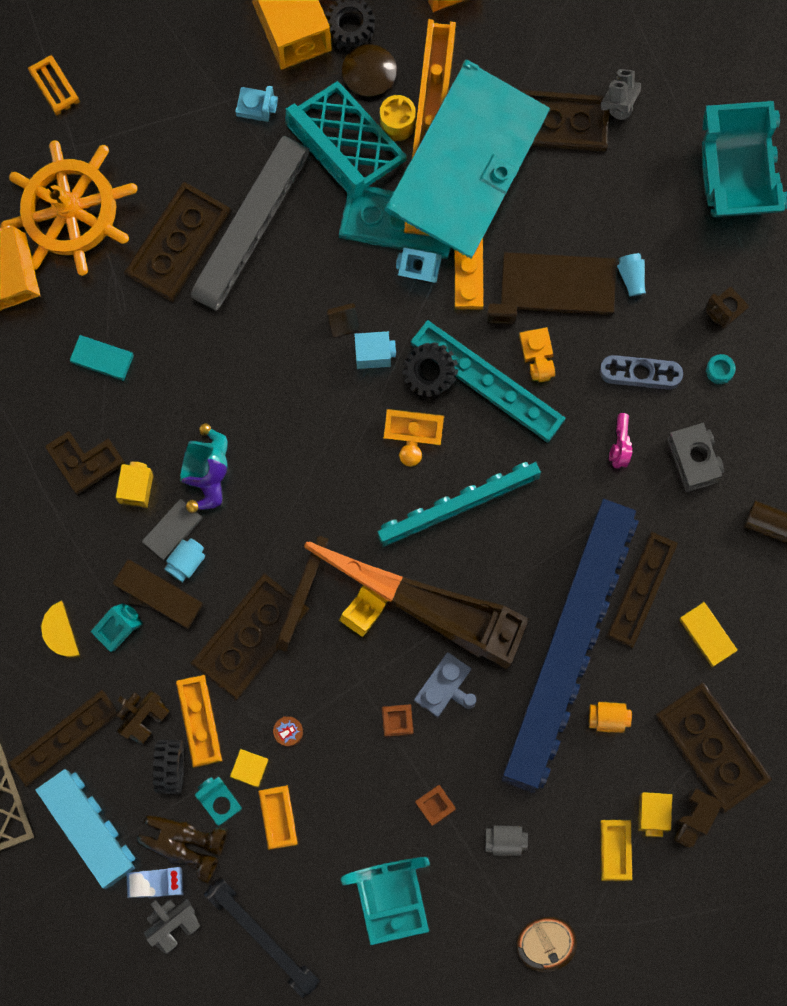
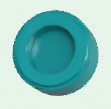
[706,354,736,384]

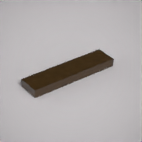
[606,532,678,649]
[276,536,328,651]
[8,690,119,787]

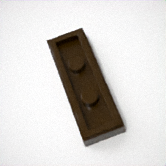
[113,559,203,629]

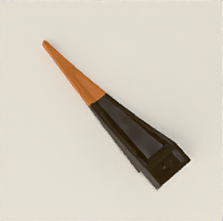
[304,542,529,669]

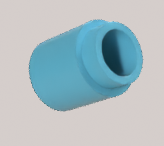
[164,538,205,583]

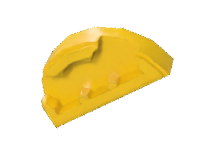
[41,600,80,658]

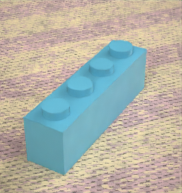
[36,769,136,889]

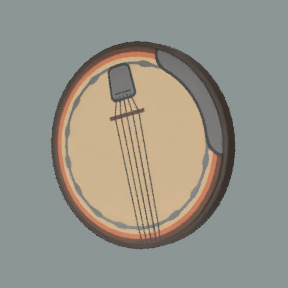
[517,917,577,972]

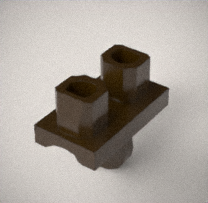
[116,690,169,744]

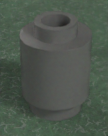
[486,825,528,856]

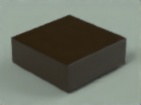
[487,304,517,324]

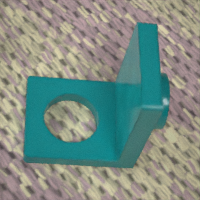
[195,777,242,826]

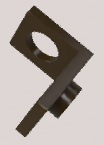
[705,287,749,328]

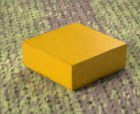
[230,749,269,787]

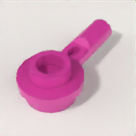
[609,413,632,469]

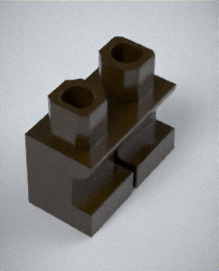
[673,788,723,848]

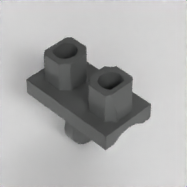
[601,69,641,120]
[144,898,200,954]

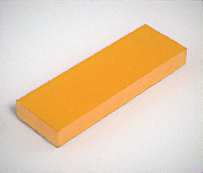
[176,675,223,768]

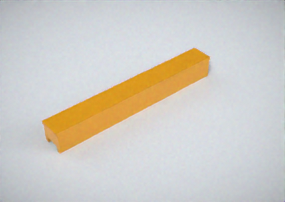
[404,19,456,236]

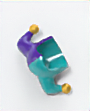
[180,423,228,513]

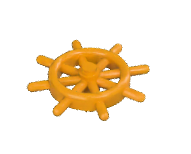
[0,140,137,276]

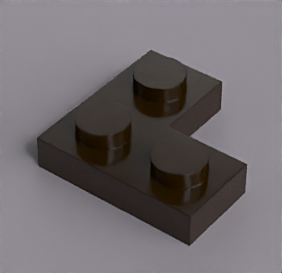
[45,431,125,495]

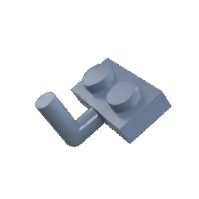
[414,652,476,718]

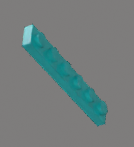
[411,320,566,443]
[378,462,541,548]

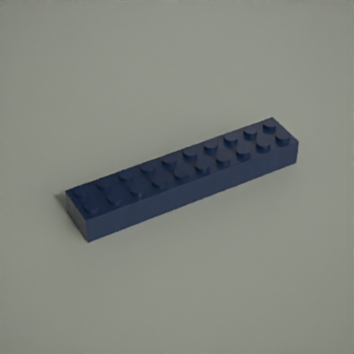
[501,499,639,793]

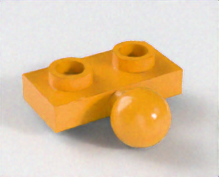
[384,409,444,467]

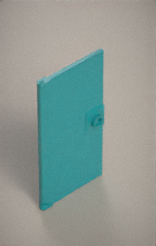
[384,60,550,259]

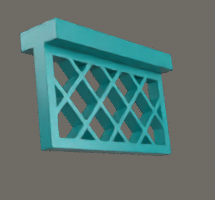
[285,81,407,200]

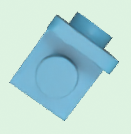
[236,86,278,122]

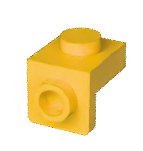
[339,585,388,637]

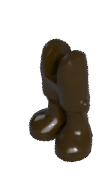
[136,815,228,883]

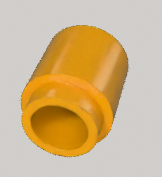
[588,702,632,733]

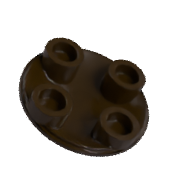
[342,44,397,96]

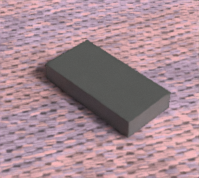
[142,499,203,562]

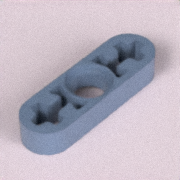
[600,355,683,390]

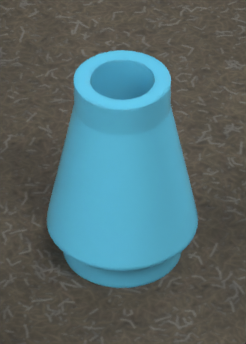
[617,253,646,297]

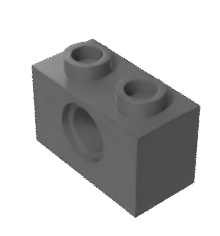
[667,422,724,492]

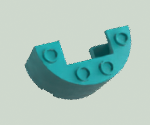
[702,101,787,217]

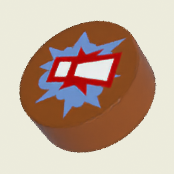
[273,716,303,747]

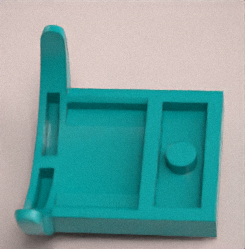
[341,857,430,945]

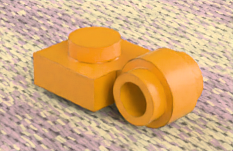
[519,327,555,383]

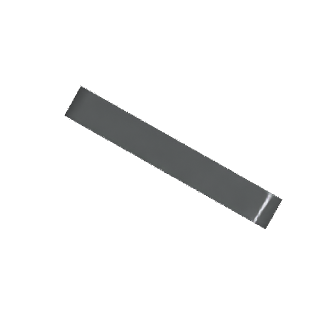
[191,135,310,311]

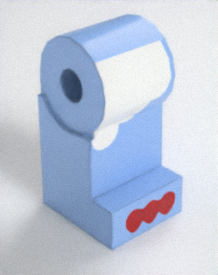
[126,867,184,898]

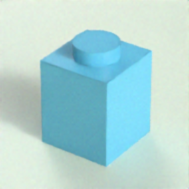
[355,331,396,369]

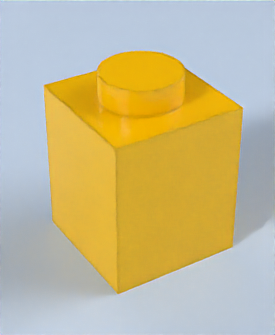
[116,462,153,508]
[638,792,672,837]

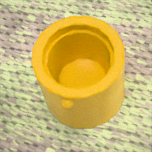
[380,95,416,142]

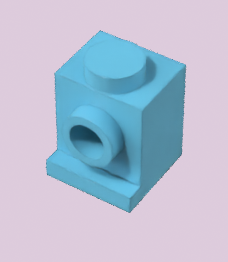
[396,248,442,283]

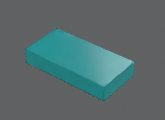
[70,335,134,381]

